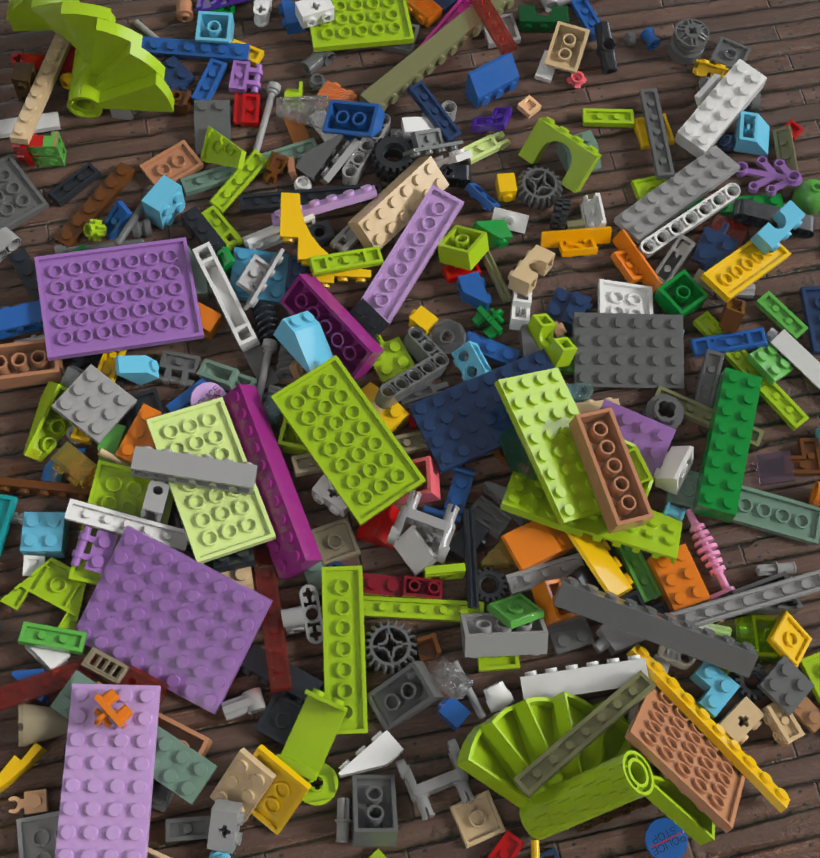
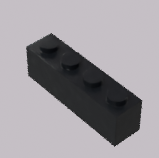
[240,642,323,706]

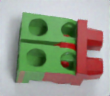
[12,131,67,166]

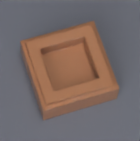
[287,156,299,182]

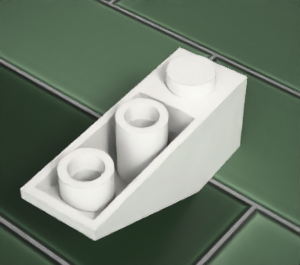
[338,730,404,778]

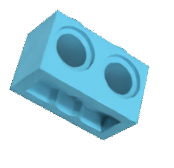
[451,341,492,382]

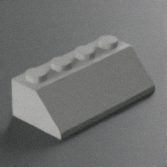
[460,613,548,658]

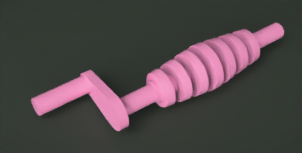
[685,508,736,624]

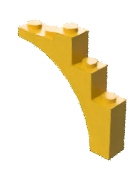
[279,192,371,289]

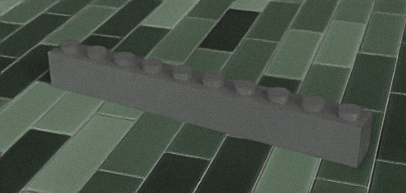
[553,577,759,678]

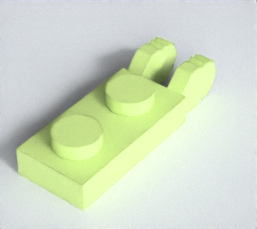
[463,131,511,164]

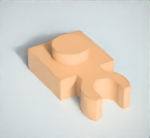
[8,789,49,815]

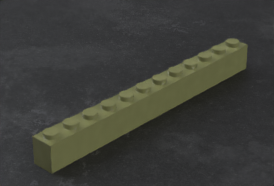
[360,0,515,111]

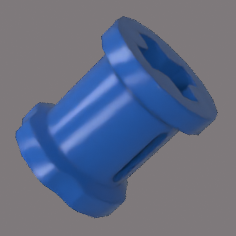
[640,27,661,50]

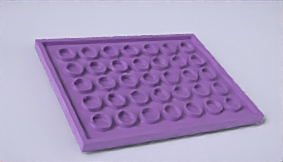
[34,237,204,361]
[75,525,273,715]

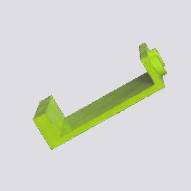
[276,688,348,781]

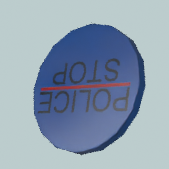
[645,818,688,858]

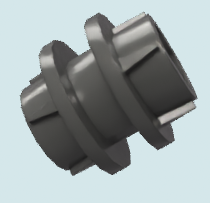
[643,394,684,429]

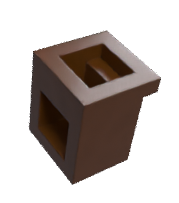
[171,89,192,115]

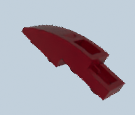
[363,573,443,600]

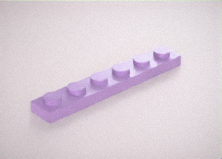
[271,184,378,226]

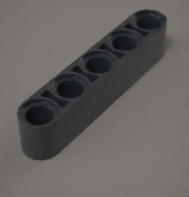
[732,198,815,239]

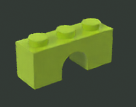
[526,313,578,368]

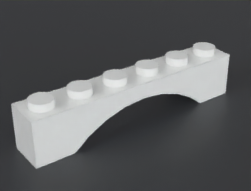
[192,242,260,352]

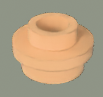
[554,321,567,338]

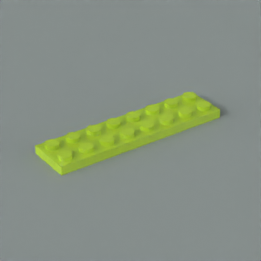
[321,566,368,735]

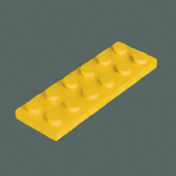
[700,241,792,303]

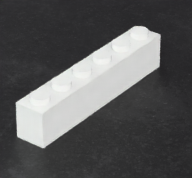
[520,655,649,699]

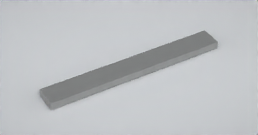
[669,569,820,627]

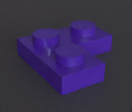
[471,107,512,133]

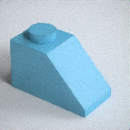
[115,355,159,386]

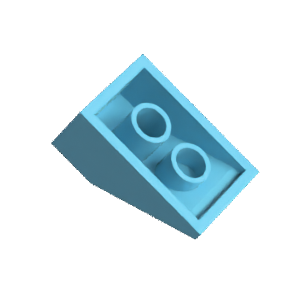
[273,311,333,373]

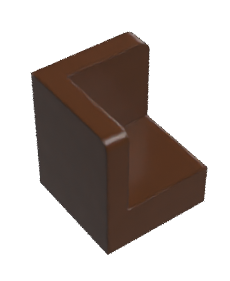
[415,633,441,662]

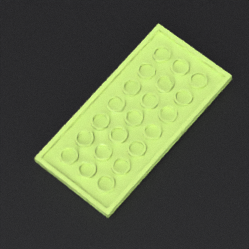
[146,397,276,564]

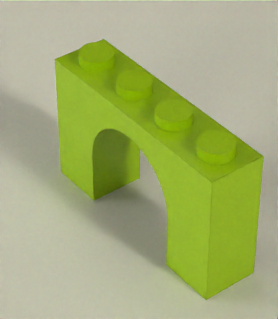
[518,117,602,193]

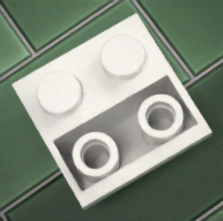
[393,525,450,577]

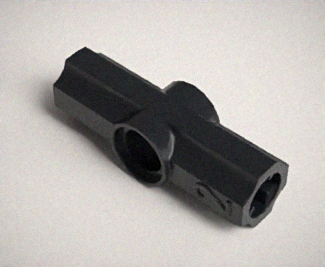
[594,21,618,75]

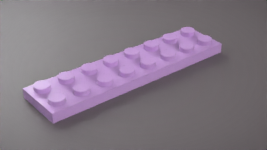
[361,184,464,325]

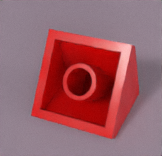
[356,505,400,550]

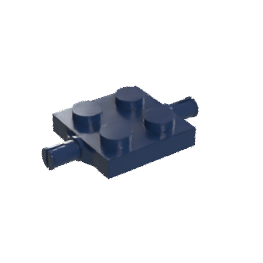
[154,55,195,95]
[690,222,739,272]

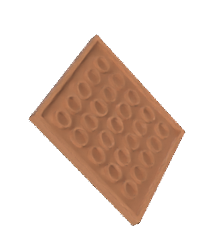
[624,686,745,834]

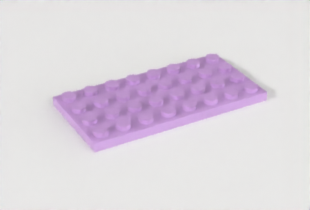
[55,684,161,858]

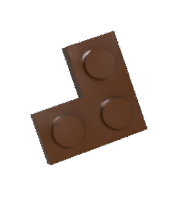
[781,438,820,476]

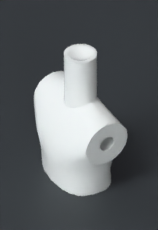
[483,681,515,713]

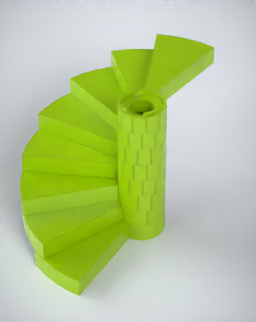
[6,0,175,118]
[456,692,715,846]

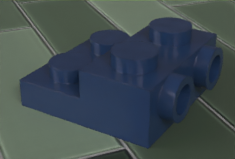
[545,287,593,333]

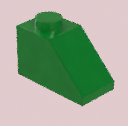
[471,219,513,249]

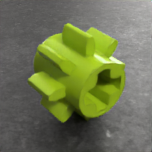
[83,219,107,241]

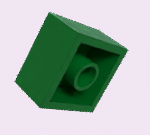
[653,269,709,320]

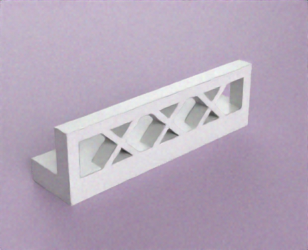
[242,214,315,251]

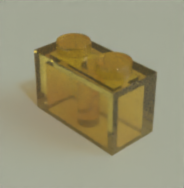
[50,441,97,489]

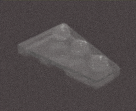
[276,95,329,129]

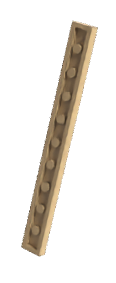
[9,33,72,145]

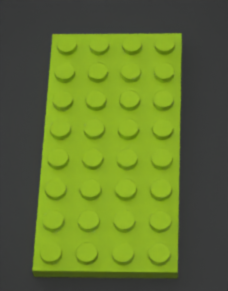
[271,355,426,526]
[494,367,601,526]

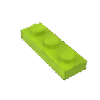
[582,108,635,128]

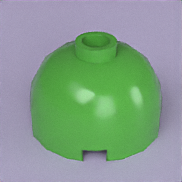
[792,179,820,215]

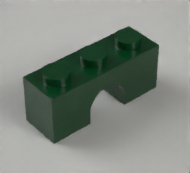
[516,5,569,33]

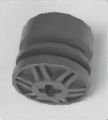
[668,18,709,65]

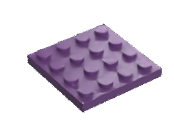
[600,399,676,482]

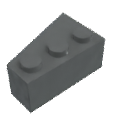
[727,571,803,615]

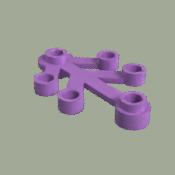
[735,156,802,197]

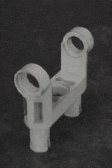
[386,490,460,564]
[396,738,475,820]

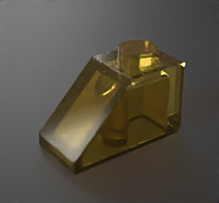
[478,539,517,570]

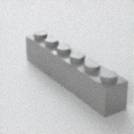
[130,445,257,495]

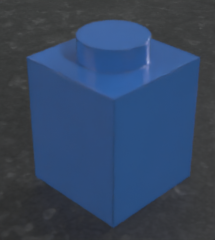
[437,696,471,731]

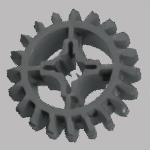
[516,165,563,211]
[365,619,418,676]

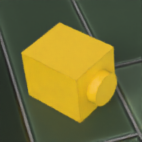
[495,173,517,202]
[408,305,438,336]

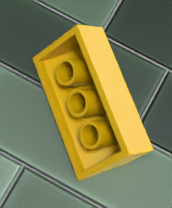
[566,532,634,598]

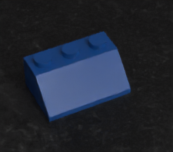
[465,51,519,109]
[322,99,385,138]

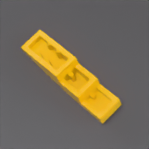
[0,742,47,793]

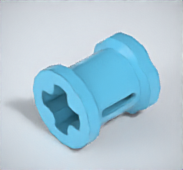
[662,501,686,521]

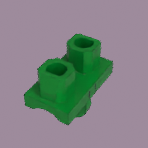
[472,305,505,339]

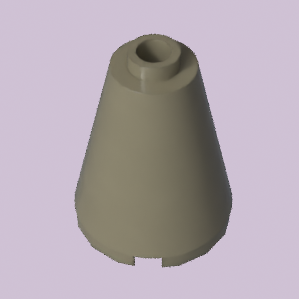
[18,703,69,747]

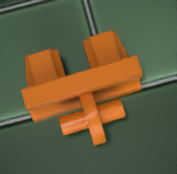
[93,688,134,730]

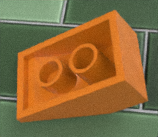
[501,521,574,572]
[531,577,581,627]

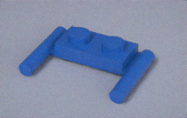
[422,466,476,524]

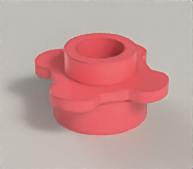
[567,71,587,89]

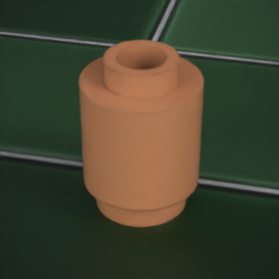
[176,0,193,23]

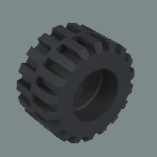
[371,135,416,183]

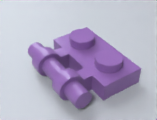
[228,60,263,94]
[71,525,118,574]

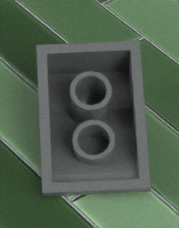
[194,100,231,157]
[367,661,444,731]
[352,775,398,846]

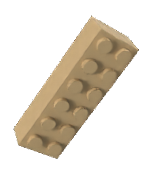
[347,156,449,249]

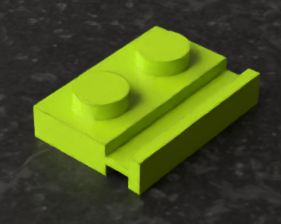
[423,563,466,580]

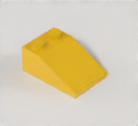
[361,382,409,435]

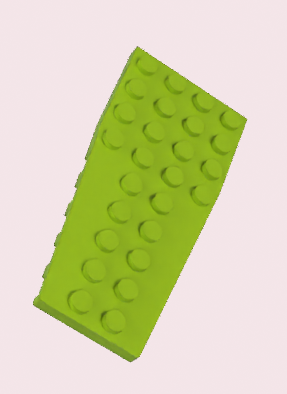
[500,462,683,564]

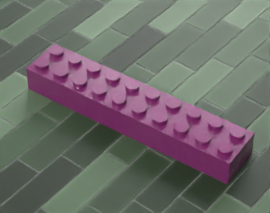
[223,384,322,579]

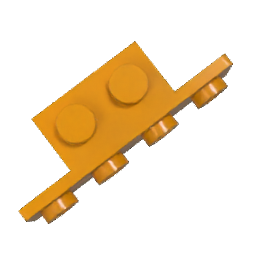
[540,226,612,258]

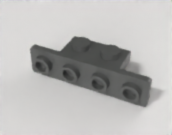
[403,128,464,158]

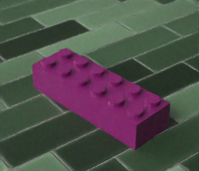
[280,273,384,379]

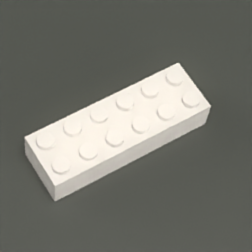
[675,59,767,158]

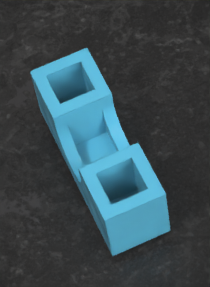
[750,200,806,255]

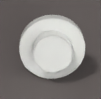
[294,176,312,190]

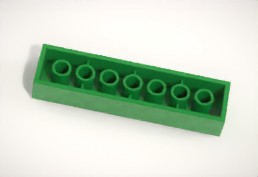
[692,368,763,523]

